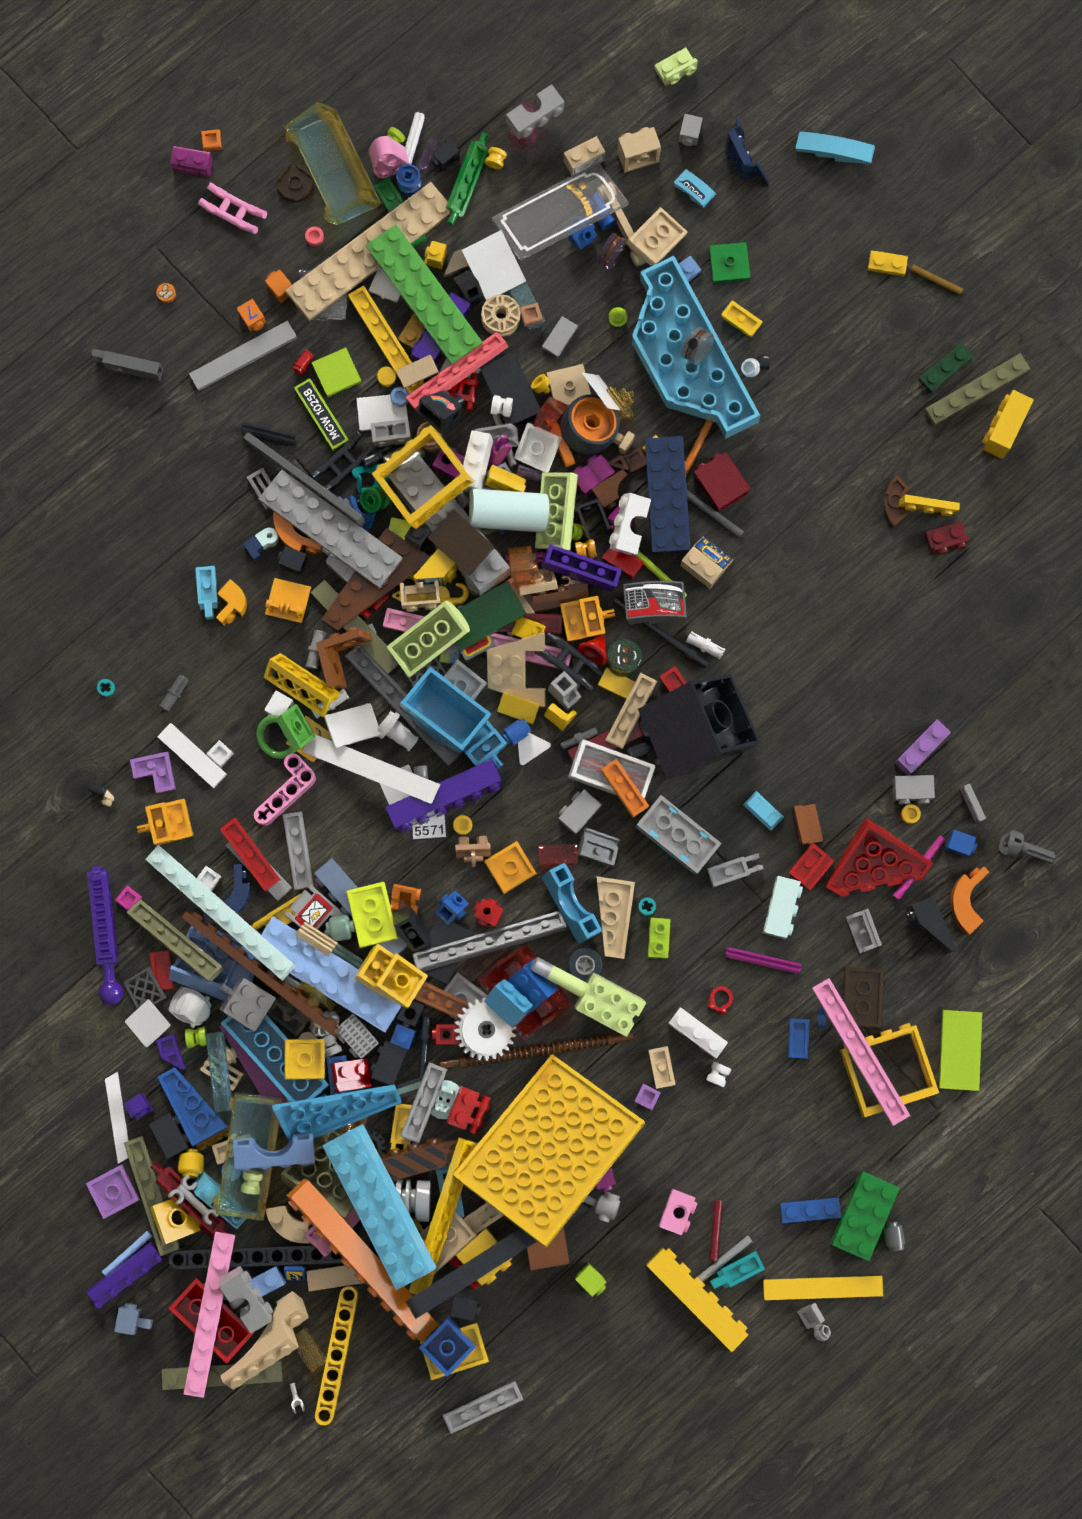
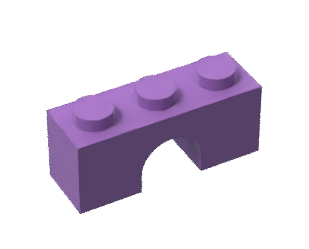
[894,719,951,776]

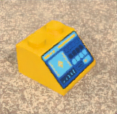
[414,548,457,586]

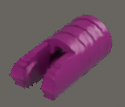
[488,434,512,467]

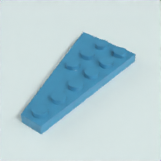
[272,1085,402,1143]

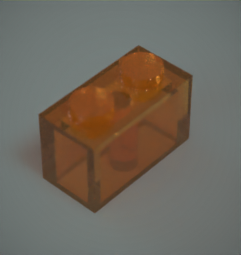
[508,546,538,586]

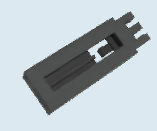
[92,349,163,381]

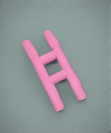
[198,182,267,234]

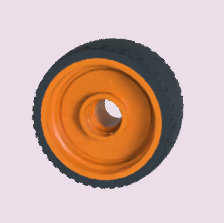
[560,394,620,455]

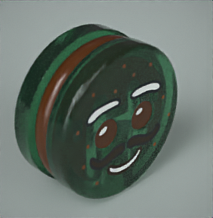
[606,639,642,677]

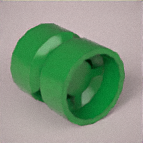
[360,484,393,513]

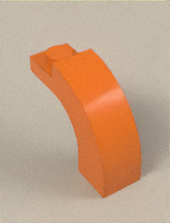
[273,512,322,555]
[950,867,989,936]

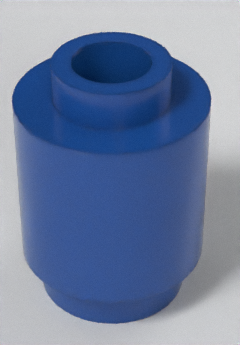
[502,719,531,746]

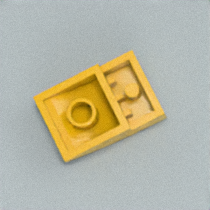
[354,944,428,1008]

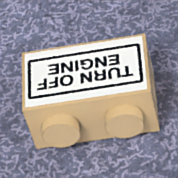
[564,136,605,177]

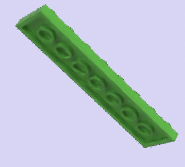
[366,224,483,364]

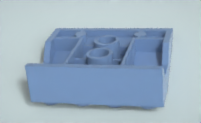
[169,925,261,1001]

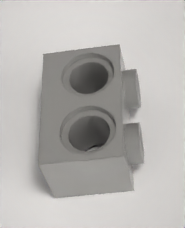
[371,419,411,448]

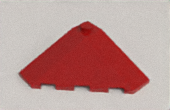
[825,818,933,896]

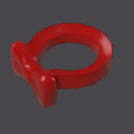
[707,986,733,1014]

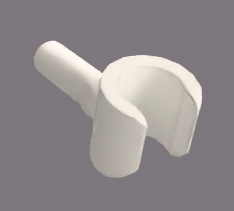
[290,1383,305,1414]

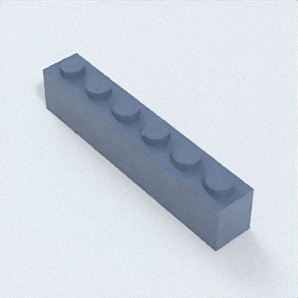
[315,858,408,955]

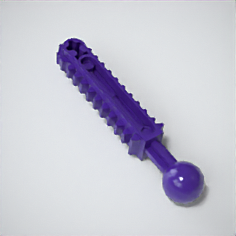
[87,866,123,1005]

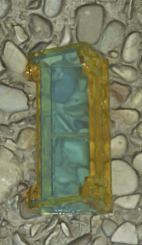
[283,102,381,225]
[213,1093,283,1221]

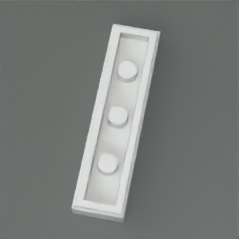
[158,723,227,788]

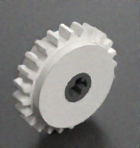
[454,998,517,1061]

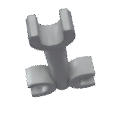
[168,1175,219,1225]

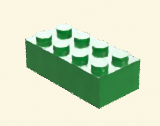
[830,1171,900,1261]

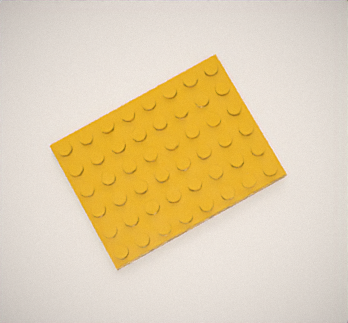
[453,1054,645,1248]

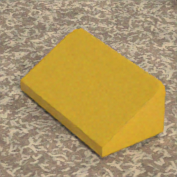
[497,692,539,724]

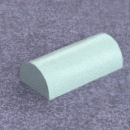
[469,488,549,532]

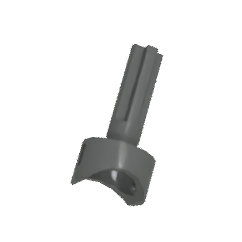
[998,830,1055,863]

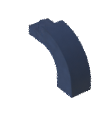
[204,864,252,925]

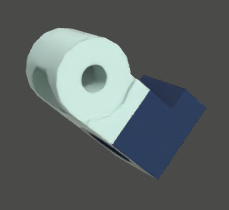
[243,528,279,563]

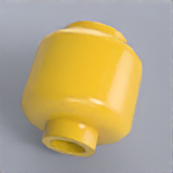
[178,1149,204,1179]

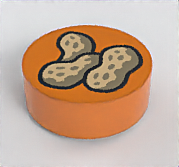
[156,283,176,303]

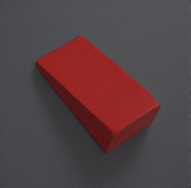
[602,548,644,580]

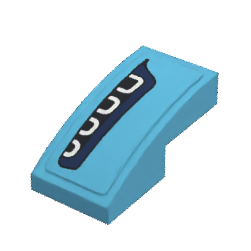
[674,169,716,208]

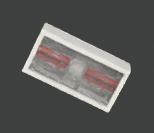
[568,740,656,798]

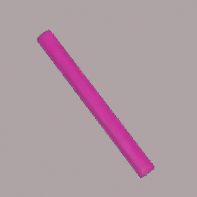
[893,836,945,900]

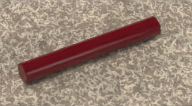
[710,1200,722,1261]

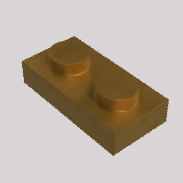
[398,313,425,349]

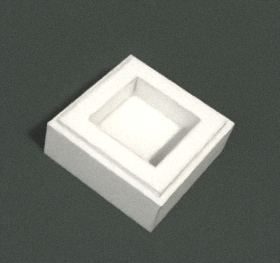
[206,740,234,767]
[197,866,222,892]

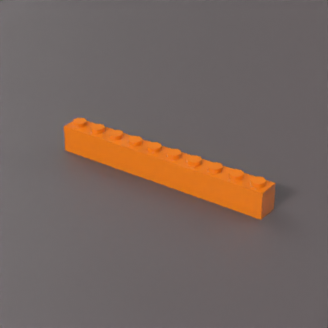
[286,1179,439,1342]

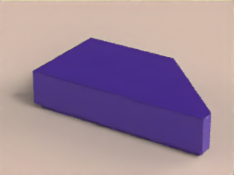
[156,1034,186,1070]

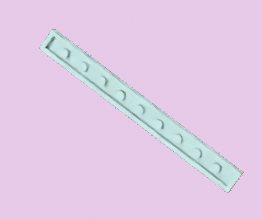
[145,845,296,981]

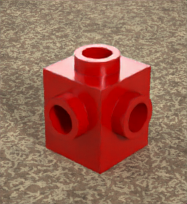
[473,898,504,928]

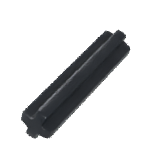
[241,422,296,445]

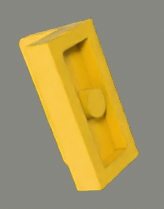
[484,465,526,492]

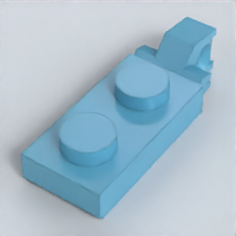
[196,566,218,620]

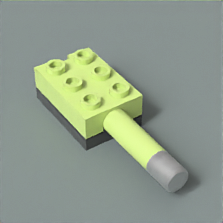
[531,957,646,1037]

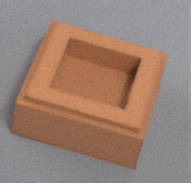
[520,302,543,327]

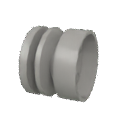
[395,1179,431,1222]

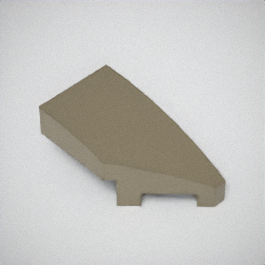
[443,248,470,278]

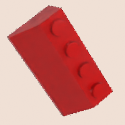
[168,1278,255,1363]

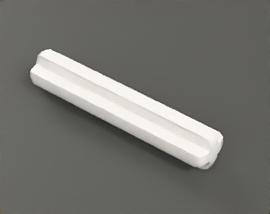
[405,112,425,164]

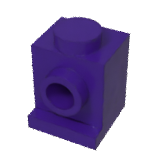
[123,1093,154,1121]

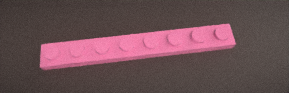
[812,978,910,1126]
[184,1232,235,1398]

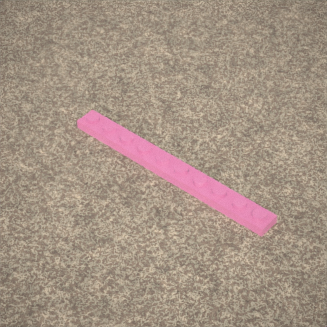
[383,608,571,669]

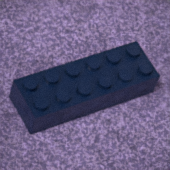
[645,436,690,555]

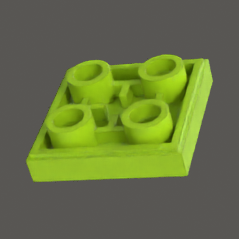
[312,348,361,397]

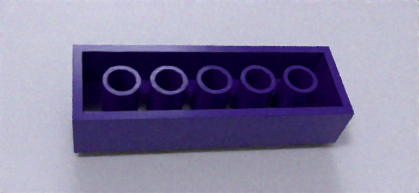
[386,759,502,833]

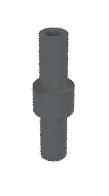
[560,727,598,750]

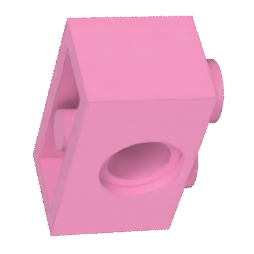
[659,1189,697,1235]

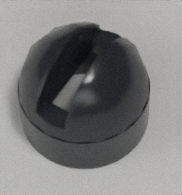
[757,354,769,369]

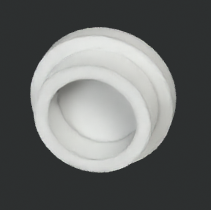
[741,358,760,377]

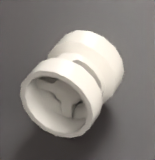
[491,395,513,417]
[706,1062,731,1087]

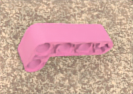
[254,754,316,826]

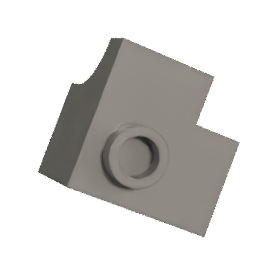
[548,671,582,710]

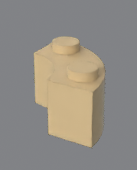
[266,1205,311,1243]

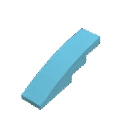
[795,132,875,164]

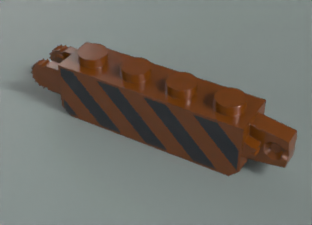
[379,1138,458,1181]

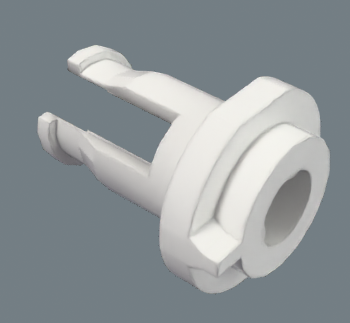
[377,711,419,751]

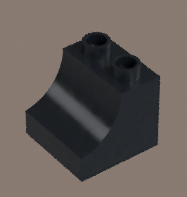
[638,674,761,780]

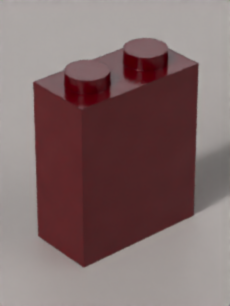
[693,452,751,513]

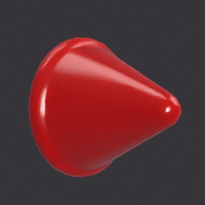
[578,635,608,666]

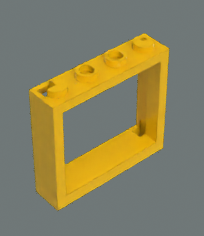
[372,425,475,529]
[840,1023,939,1117]

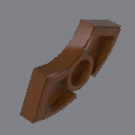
[884,475,910,528]

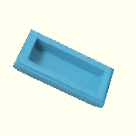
[743,791,784,831]

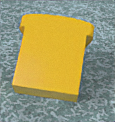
[544,703,577,730]

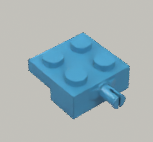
[463,720,507,770]

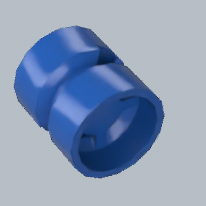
[396,164,421,197]

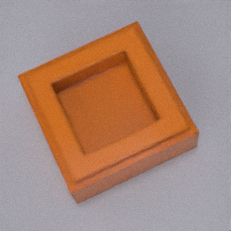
[201,129,222,151]

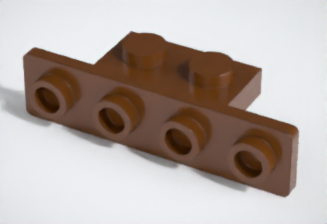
[523,583,589,612]

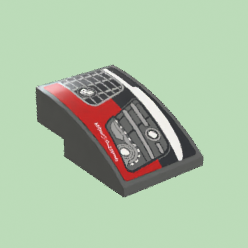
[623,581,687,625]

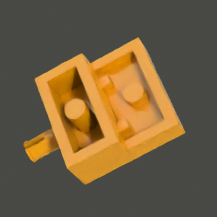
[560,596,615,642]
[137,799,194,846]

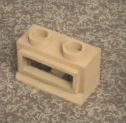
[400,580,440,612]

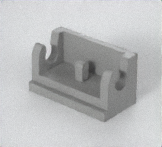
[475,423,519,447]
[846,909,882,953]

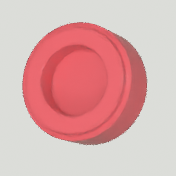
[305,227,324,247]

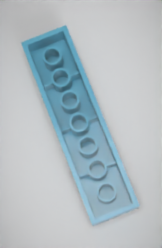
[323,1124,437,1290]

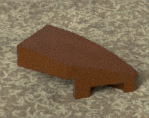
[608,447,646,473]

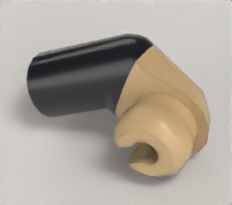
[88,783,114,807]

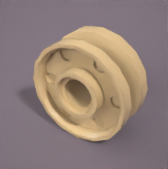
[481,294,521,337]

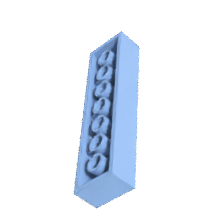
[261,917,401,1032]

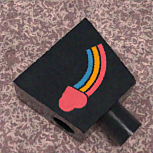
[417,391,464,433]

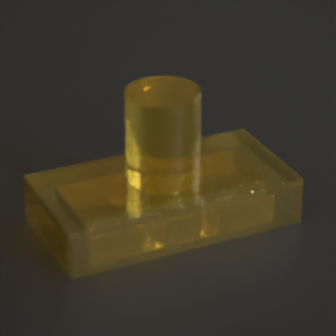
[298,981,336,1011]

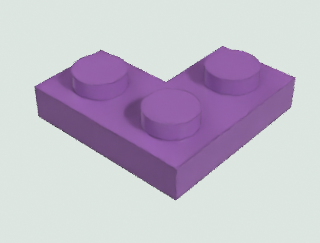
[130,752,176,794]

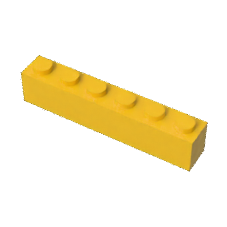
[646,1247,748,1352]

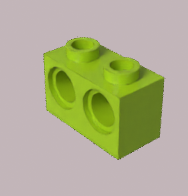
[648,918,670,959]
[575,1262,606,1297]

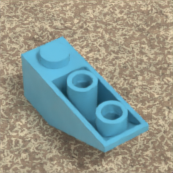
[192,1172,250,1229]

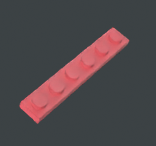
[406,332,508,412]

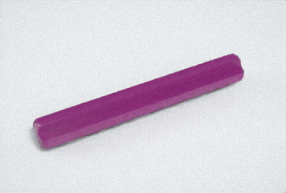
[725,947,801,974]

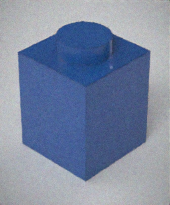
[945,830,977,858]
[390,1024,416,1050]

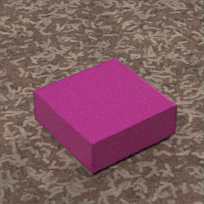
[115,885,143,911]

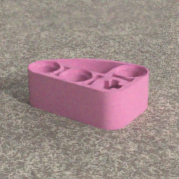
[369,136,410,178]

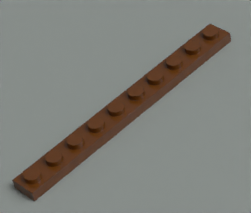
[181,911,341,1036]

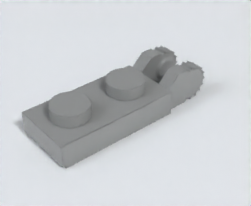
[707,854,764,887]

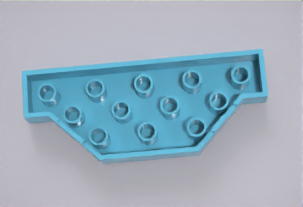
[632,256,760,439]

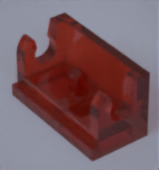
[533,396,569,431]
[538,844,578,866]

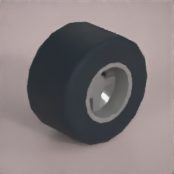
[568,948,602,982]

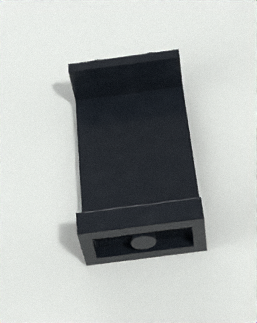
[479,352,542,428]

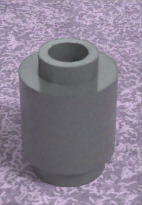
[883,1221,905,1252]

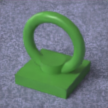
[256,704,316,759]

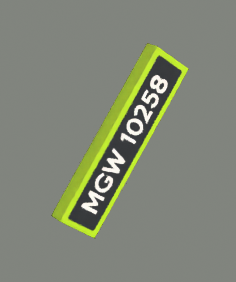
[294,378,348,451]

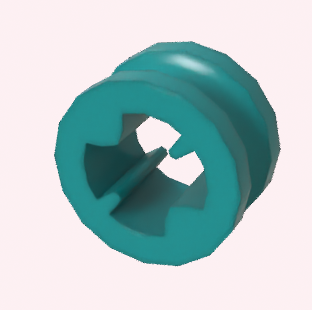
[97,679,115,697]
[638,898,656,916]

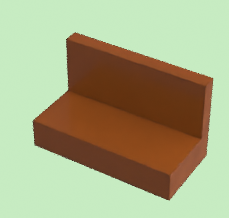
[792,804,823,846]

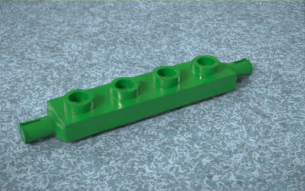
[446,132,489,226]

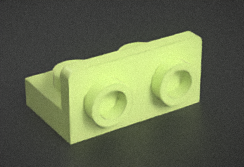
[654,48,698,86]

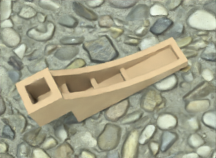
[220,1291,309,1390]

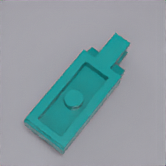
[710,1251,765,1289]

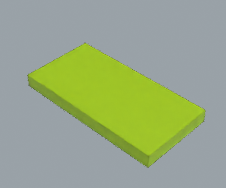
[939,1010,982,1091]

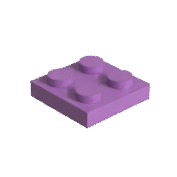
[86,1165,140,1219]

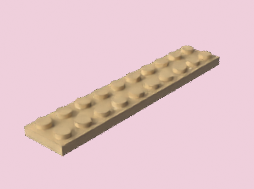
[286,182,451,321]

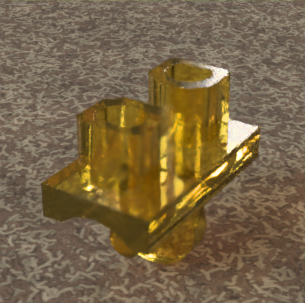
[606,386,634,421]

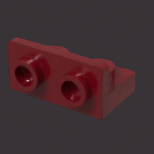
[925,521,970,555]

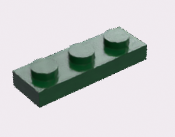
[918,343,973,393]

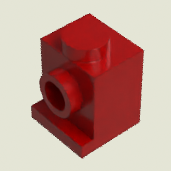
[432,1024,460,1045]

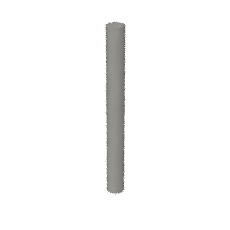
[698,1235,753,1282]

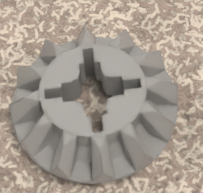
[309,1009,340,1037]

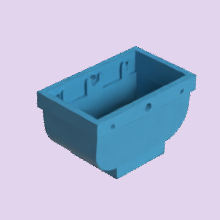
[400,667,491,753]

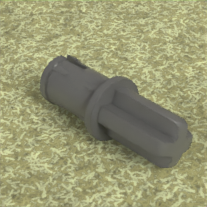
[159,675,189,712]

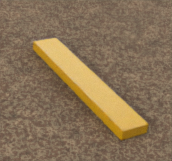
[763,1276,883,1300]

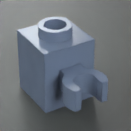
[114,1303,153,1335]

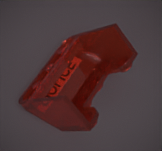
[477,945,571,1041]

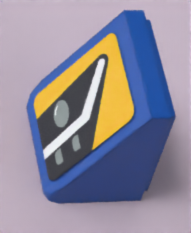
[284,1265,306,1281]

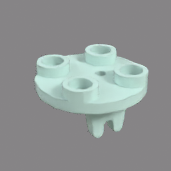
[431,1080,459,1119]

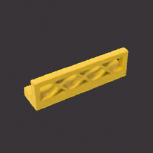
[264,653,340,717]

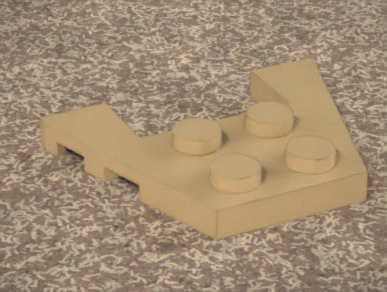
[487,633,546,707]

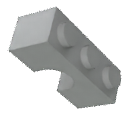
[506,84,565,139]
[219,1266,273,1333]

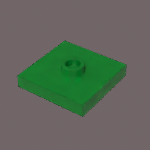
[709,242,750,283]

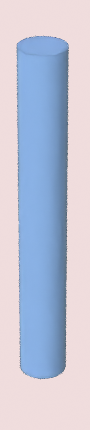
[102,1231,152,1276]

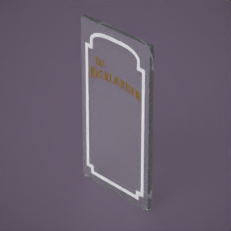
[492,162,629,261]

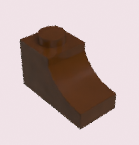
[591,469,627,511]

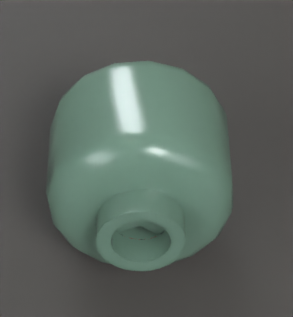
[326,915,355,942]

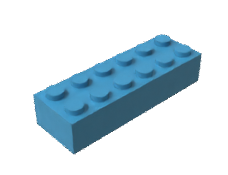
[221,1015,330,1102]

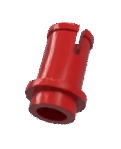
[292,350,314,375]

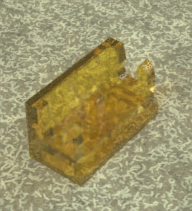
[295,1327,326,1372]

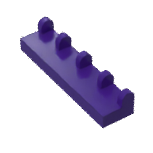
[87,1242,163,1310]

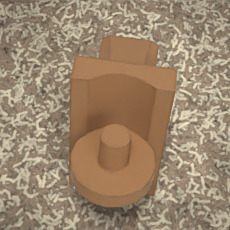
[455,836,491,867]

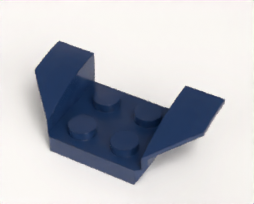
[725,116,769,187]

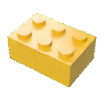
[982,390,1034,459]

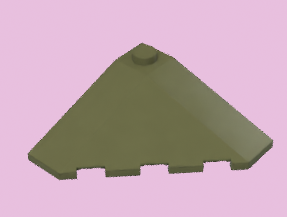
[281,1126,354,1219]

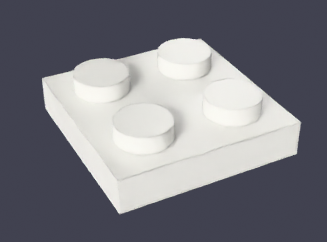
[514,423,562,473]

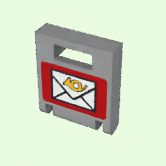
[284,884,345,936]

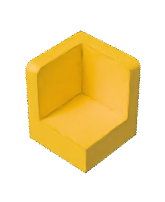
[512,617,546,638]

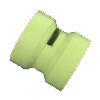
[240,1170,263,1194]

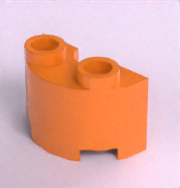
[390,884,421,915]

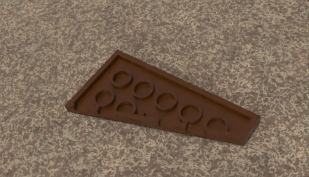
[321,528,430,631]

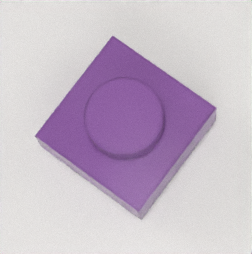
[635,1084,661,1110]

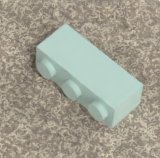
[763,876,803,939]

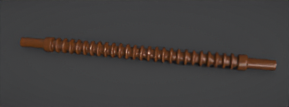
[440,1032,634,1068]

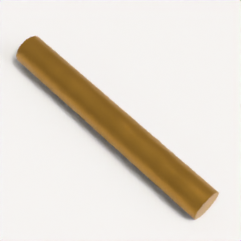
[910,264,963,295]

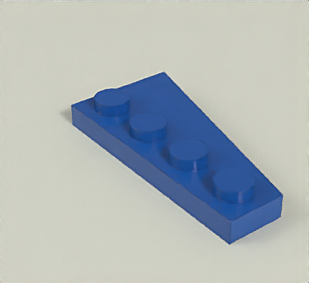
[158,1067,228,1147]

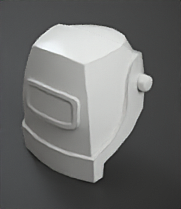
[168,986,212,1028]

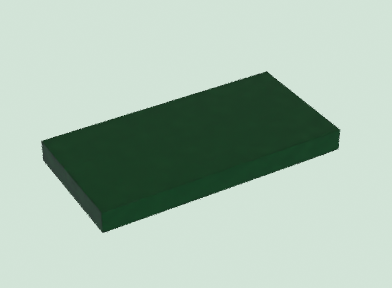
[455,581,527,652]

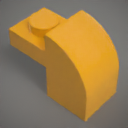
[216,579,247,626]

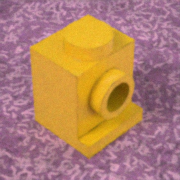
[424,241,447,270]

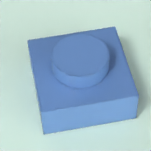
[679,256,701,282]

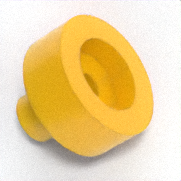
[531,374,550,394]

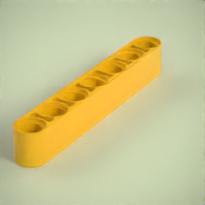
[315,1285,359,1425]

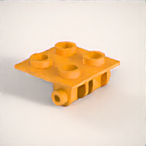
[265,578,311,623]

